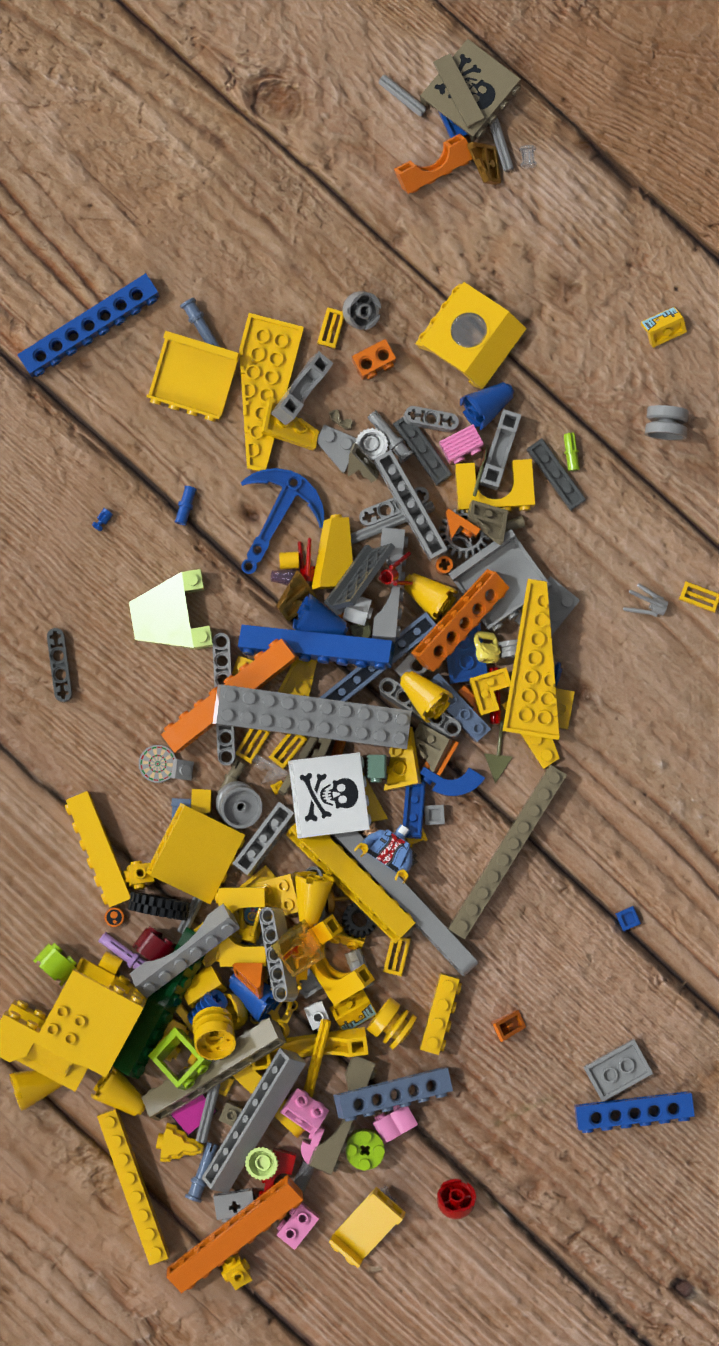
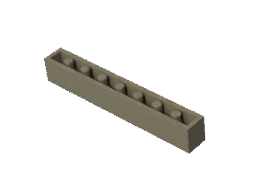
[142,1018,287,1121]

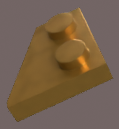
[467,142,501,185]
[276,571,318,622]

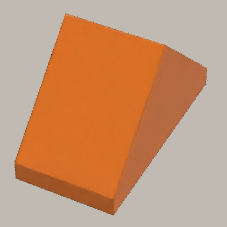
[232,963,265,999]
[491,1010,526,1042]

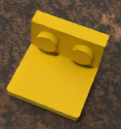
[256,872,298,917]

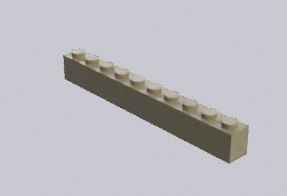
[447,765,567,939]

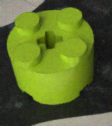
[33,943,77,987]
[346,1128,385,1171]

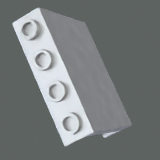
[448,529,552,631]

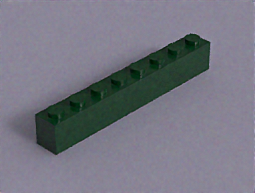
[112,927,207,1079]

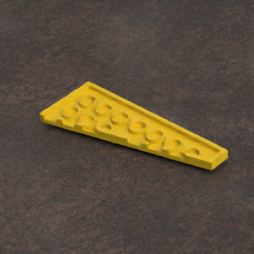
[503,578,560,740]

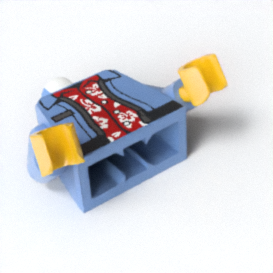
[354,824,413,884]

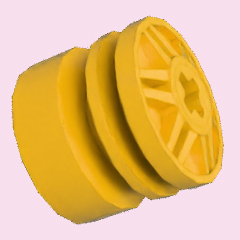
[366,997,417,1050]
[192,1006,236,1060]

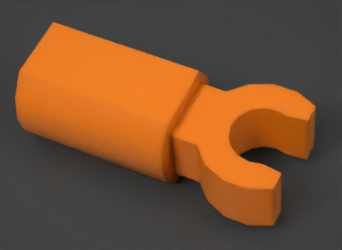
[457,684,480,716]

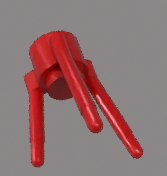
[298,538,315,582]
[378,552,413,586]

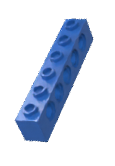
[574,1091,695,1133]

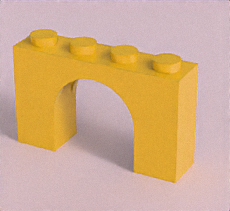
[455,459,535,513]
[215,887,268,967]
[292,914,375,1006]

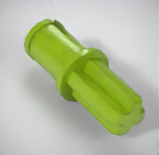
[564,432,580,471]

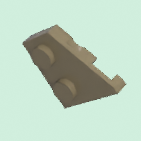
[467,500,508,545]
[414,723,453,773]

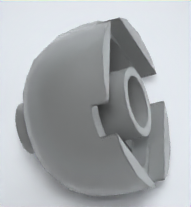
[342,291,381,330]

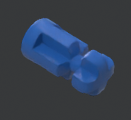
[92,508,113,531]

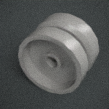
[645,405,689,440]
[216,781,262,828]

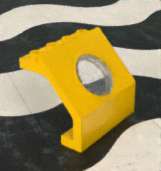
[415,282,527,389]

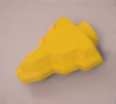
[156,1122,204,1162]

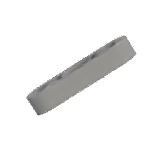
[403,406,459,432]

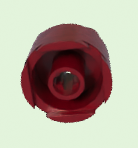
[132,926,177,961]

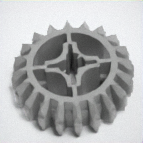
[439,509,490,559]

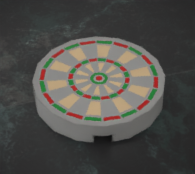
[139,745,176,783]

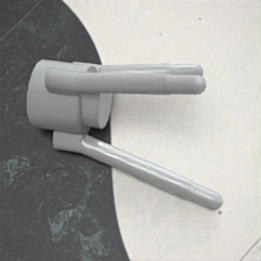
[623,583,668,617]

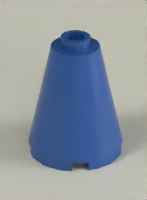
[460,382,514,430]
[292,594,348,635]
[229,974,280,1022]

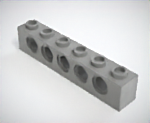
[374,450,448,562]

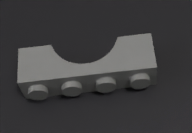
[271,351,333,425]
[479,409,521,490]

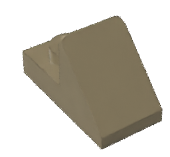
[348,443,379,483]

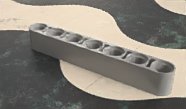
[212,633,236,766]

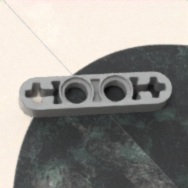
[359,487,429,527]

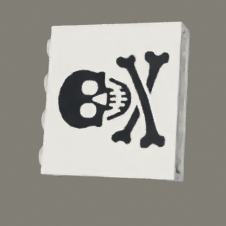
[288,752,371,838]

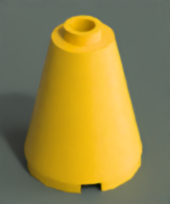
[404,573,458,622]
[400,671,453,723]
[295,871,334,927]
[91,1066,145,1116]
[9,1070,63,1111]

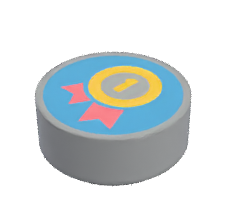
[244,907,260,924]

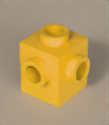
[124,861,154,890]
[221,1253,252,1290]

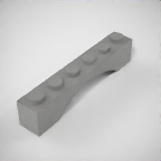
[372,528,408,644]
[130,904,240,998]

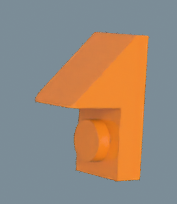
[445,509,481,540]

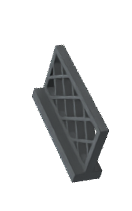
[324,543,395,615]

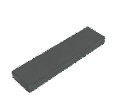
[393,414,452,486]
[526,438,586,511]

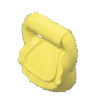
[474,631,501,663]

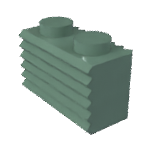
[367,755,386,783]

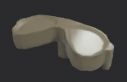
[329,410,353,430]

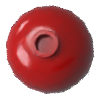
[437,1179,476,1220]

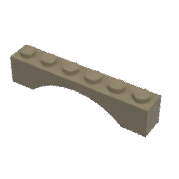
[308,1056,376,1175]

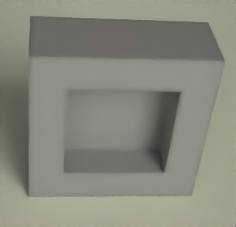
[171,759,194,781]
[424,805,445,825]

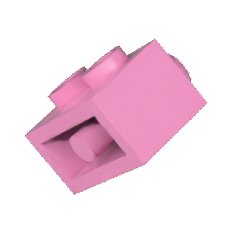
[280,1088,329,1135]
[276,1202,319,1250]

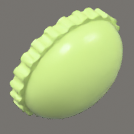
[245,1147,279,1180]

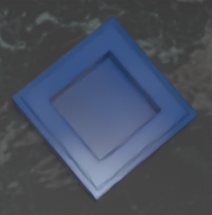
[615,906,641,931]

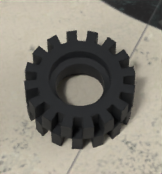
[341,902,377,938]

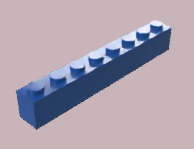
[238,625,395,670]

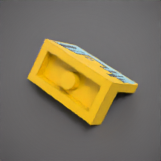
[641,307,687,348]
[329,989,377,1030]

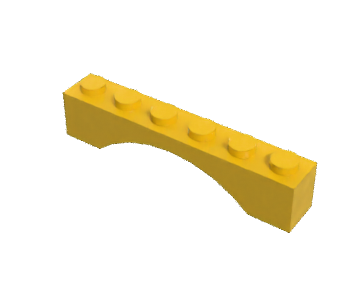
[251,1027,368,1071]

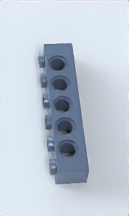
[333,1067,453,1121]

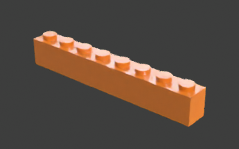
[161,639,299,753]
[166,1175,303,1294]

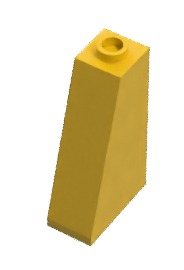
[312,514,353,589]

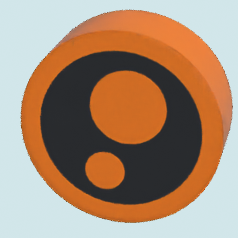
[105,907,124,927]

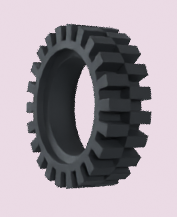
[128,892,191,921]

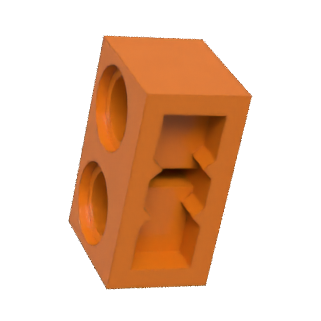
[352,339,396,380]

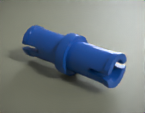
[175,486,197,526]

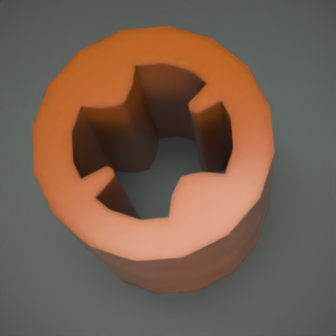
[435,556,453,575]

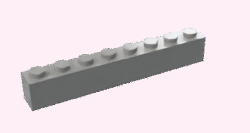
[202,1048,306,1193]

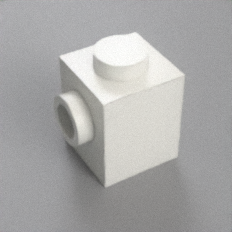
[343,597,373,626]
[304,1000,330,1031]

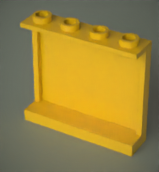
[146,331,240,422]
[146,803,245,904]

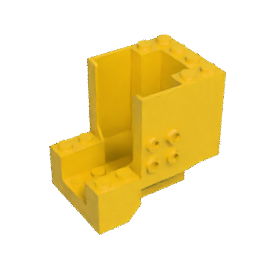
[0,957,148,1092]

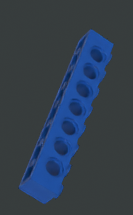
[17,273,160,377]

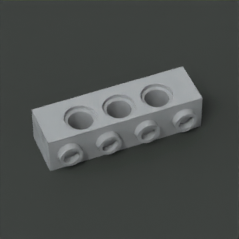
[232,802,295,877]

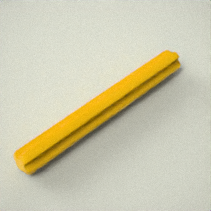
[304,1019,331,1098]

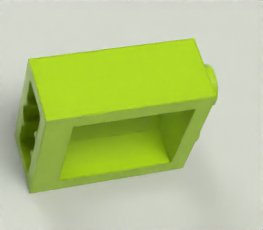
[148,1027,212,1090]

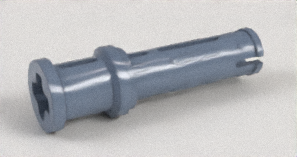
[180,298,221,347]
[185,1141,219,1203]

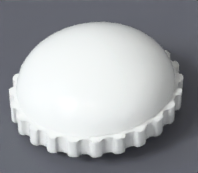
[355,428,388,460]

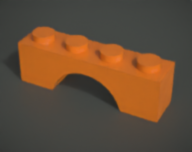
[394,134,473,194]

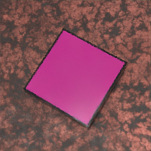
[170,1094,218,1136]

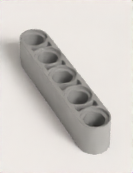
[379,678,461,740]
[259,907,298,1002]

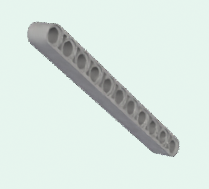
[331,831,478,977]

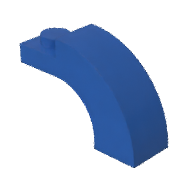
[420,767,485,796]

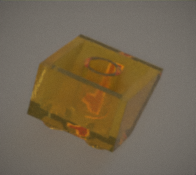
[271,919,326,978]

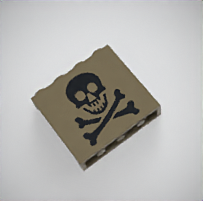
[420,39,521,142]

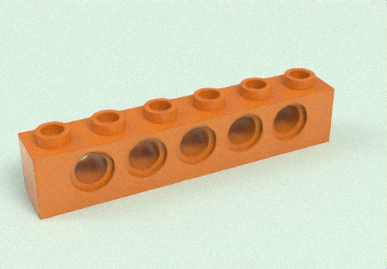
[411,569,510,672]

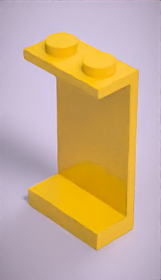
[329,1187,406,1268]

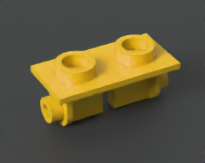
[329,924,366,950]

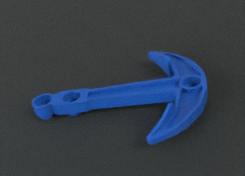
[241,468,324,574]

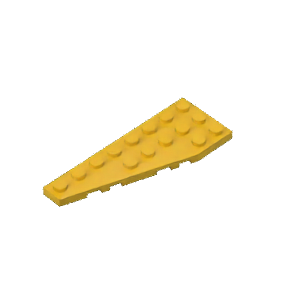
[239,313,304,472]

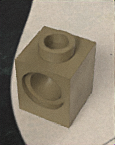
[219,1100,244,1126]

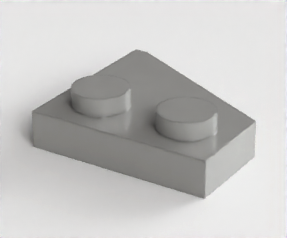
[317,425,356,473]

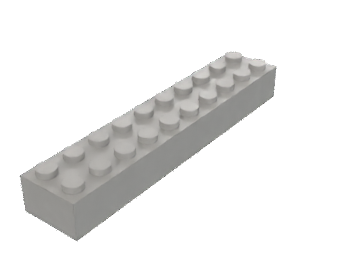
[212,684,412,749]

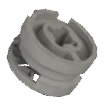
[498,639,518,658]

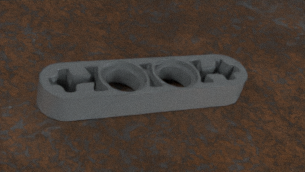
[47,628,72,702]

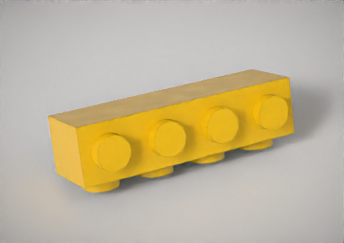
[419,973,462,1055]

